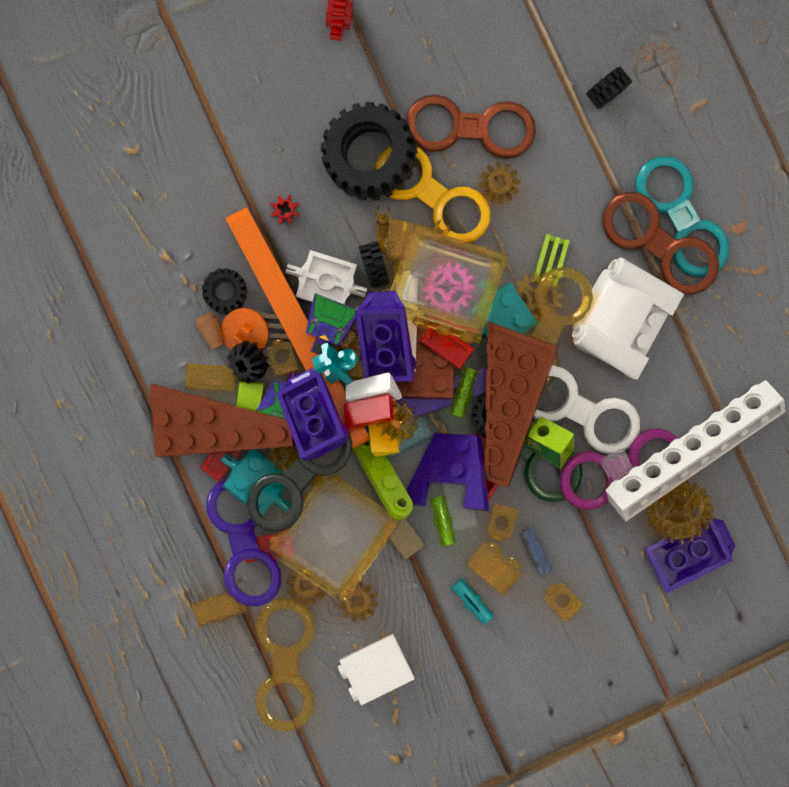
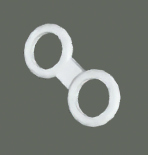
[533,365,640,455]

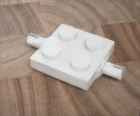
[285,250,368,305]

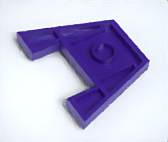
[400,433,489,511]

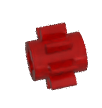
[270,195,300,225]

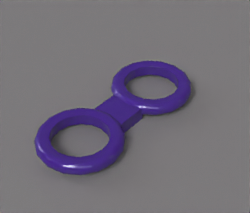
[206,479,281,606]

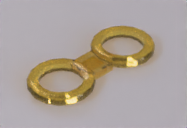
[525,267,593,388]
[255,598,315,732]

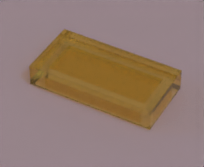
[185,364,236,391]

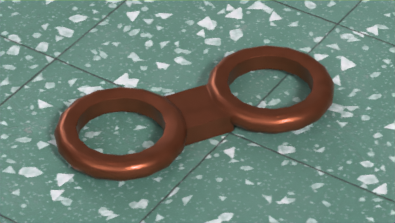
[405,95,536,159]
[602,192,719,295]

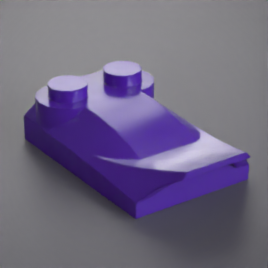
[355,291,416,381]
[276,368,349,461]
[644,516,735,593]

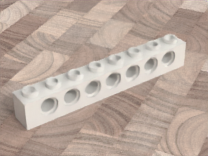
[605,380,786,521]

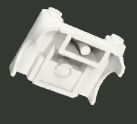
[572,258,684,380]

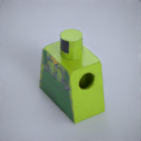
[527,417,574,469]

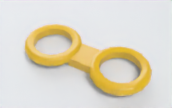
[375,146,491,244]

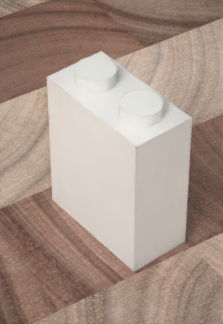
[338,633,415,705]

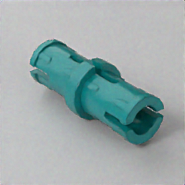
[451,578,494,625]

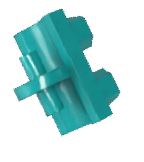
[312,343,358,385]

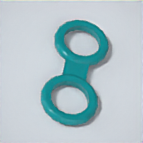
[636,156,730,277]

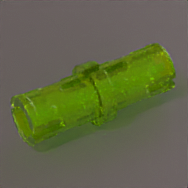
[449,367,479,419]
[430,495,457,547]

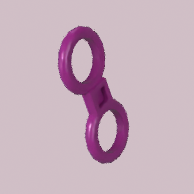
[559,428,679,510]

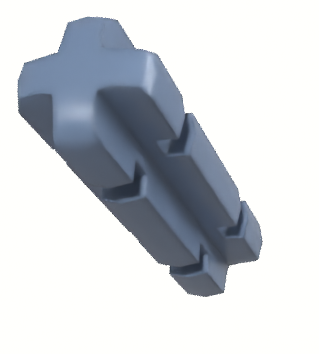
[521,528,552,575]

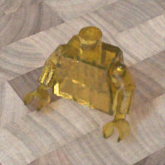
[376,206,451,278]

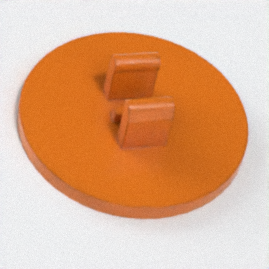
[221,308,269,350]

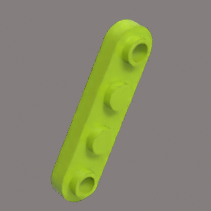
[353,433,413,520]

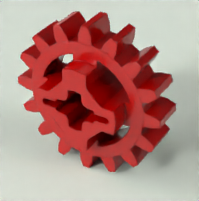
[325,0,353,41]

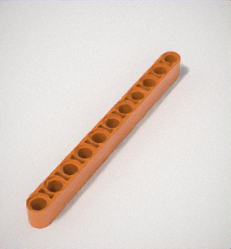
[225,207,370,450]

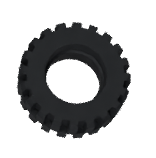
[321,102,418,201]

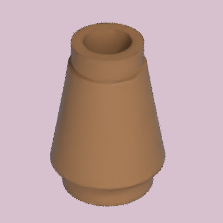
[195,311,224,350]

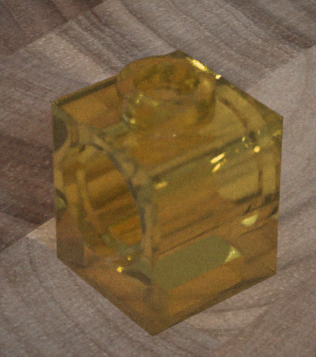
[267,338,299,377]
[486,503,518,541]
[544,582,584,622]

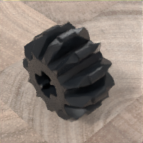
[227,340,269,384]

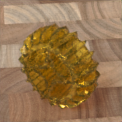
[646,480,714,544]

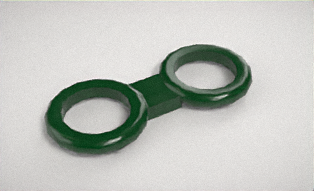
[481,409,583,502]

